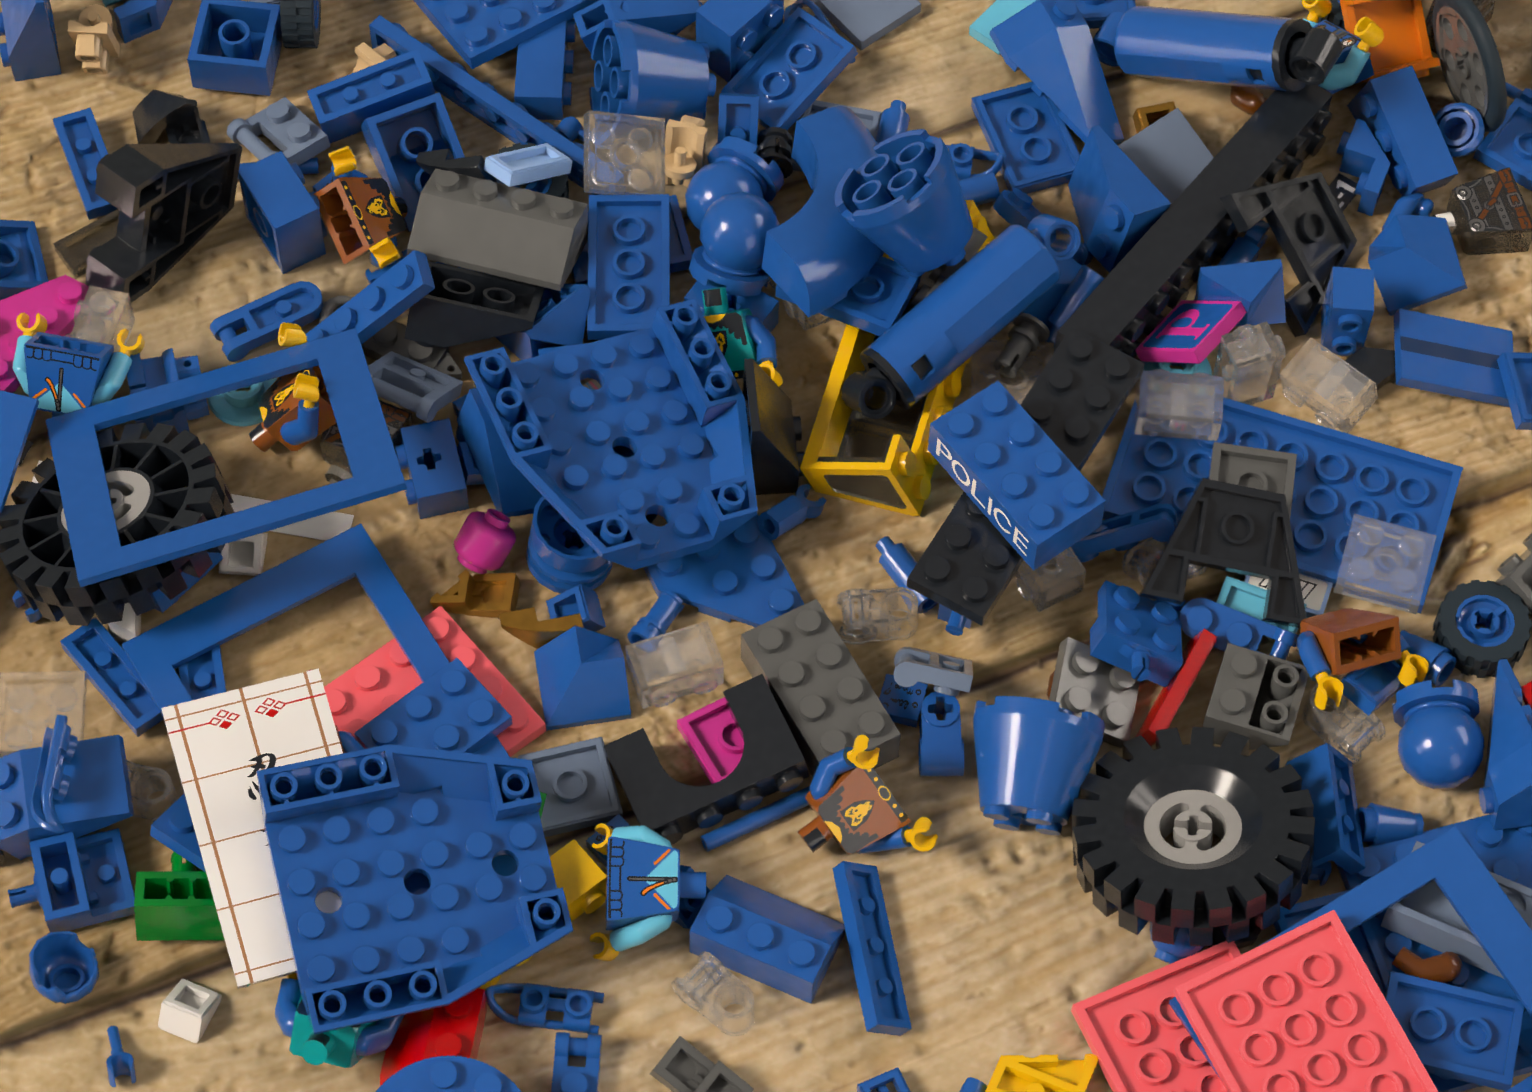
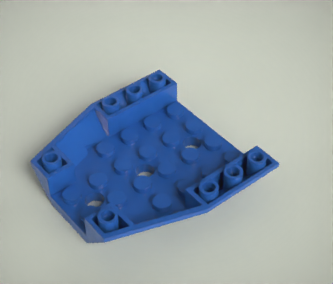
[464,299,758,570]
[256,744,573,1035]

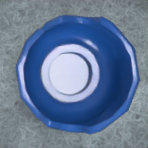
[29,931,99,1004]

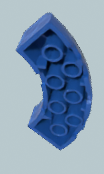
[762,106,884,317]

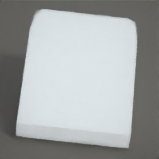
[219,533,268,576]
[108,603,141,644]
[158,979,222,1043]

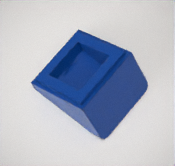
[546,583,606,632]

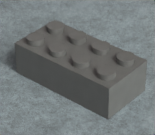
[741,599,901,777]

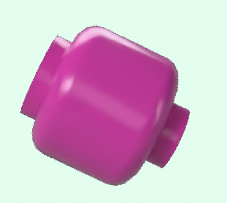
[453,508,516,574]

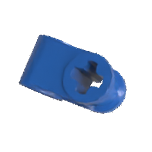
[918,691,964,777]

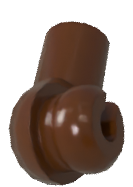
[1230,86,1268,115]
[1392,947,1462,983]

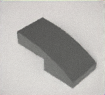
[650,1036,754,1092]

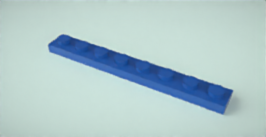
[369,15,624,195]

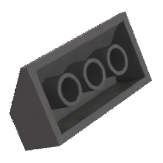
[407,169,588,291]

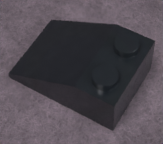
[404,261,545,347]
[742,359,805,495]

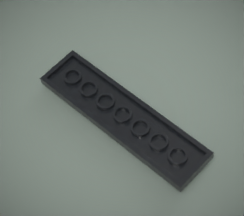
[906,327,1145,626]

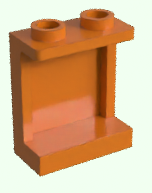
[1340,0,1441,82]

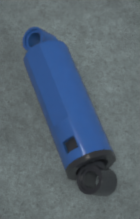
[1093,6,1343,92]
[842,214,1081,419]

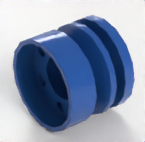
[526,495,613,593]

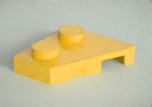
[985,1054,1098,1092]

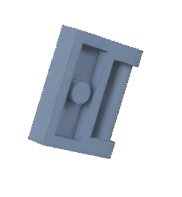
[227,97,331,166]
[368,351,463,423]
[894,647,973,696]

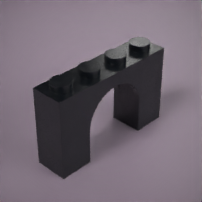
[604,674,809,845]

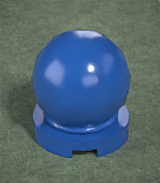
[685,136,784,231]
[689,191,780,296]
[1392,679,1484,789]

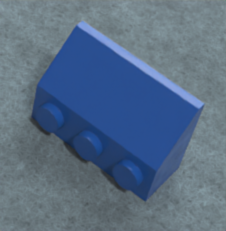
[689,875,846,1004]

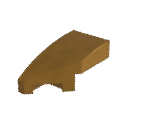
[430,569,520,618]
[499,607,583,649]

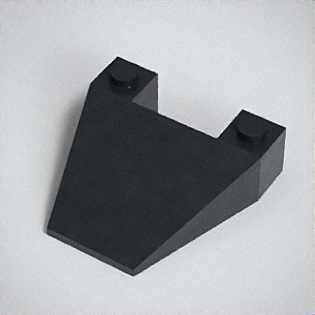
[85,143,242,309]

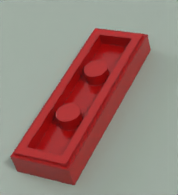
[1135,628,1217,747]

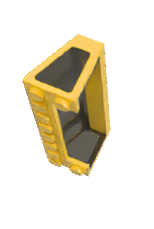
[800,200,995,516]

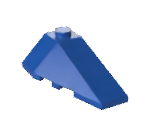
[989,0,1124,145]
[1479,659,1532,830]

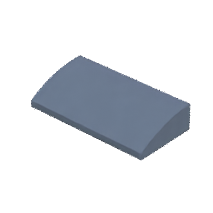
[1380,841,1532,979]

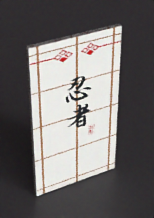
[161,668,343,988]

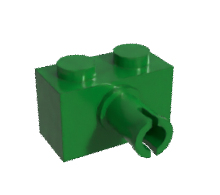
[134,852,225,941]

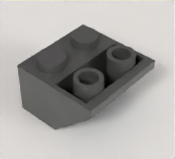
[1203,643,1309,750]

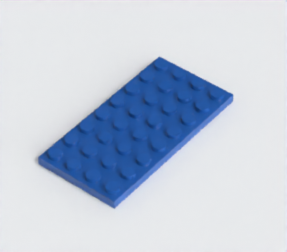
[1102,374,1463,614]

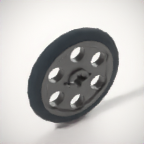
[1433,0,1507,132]

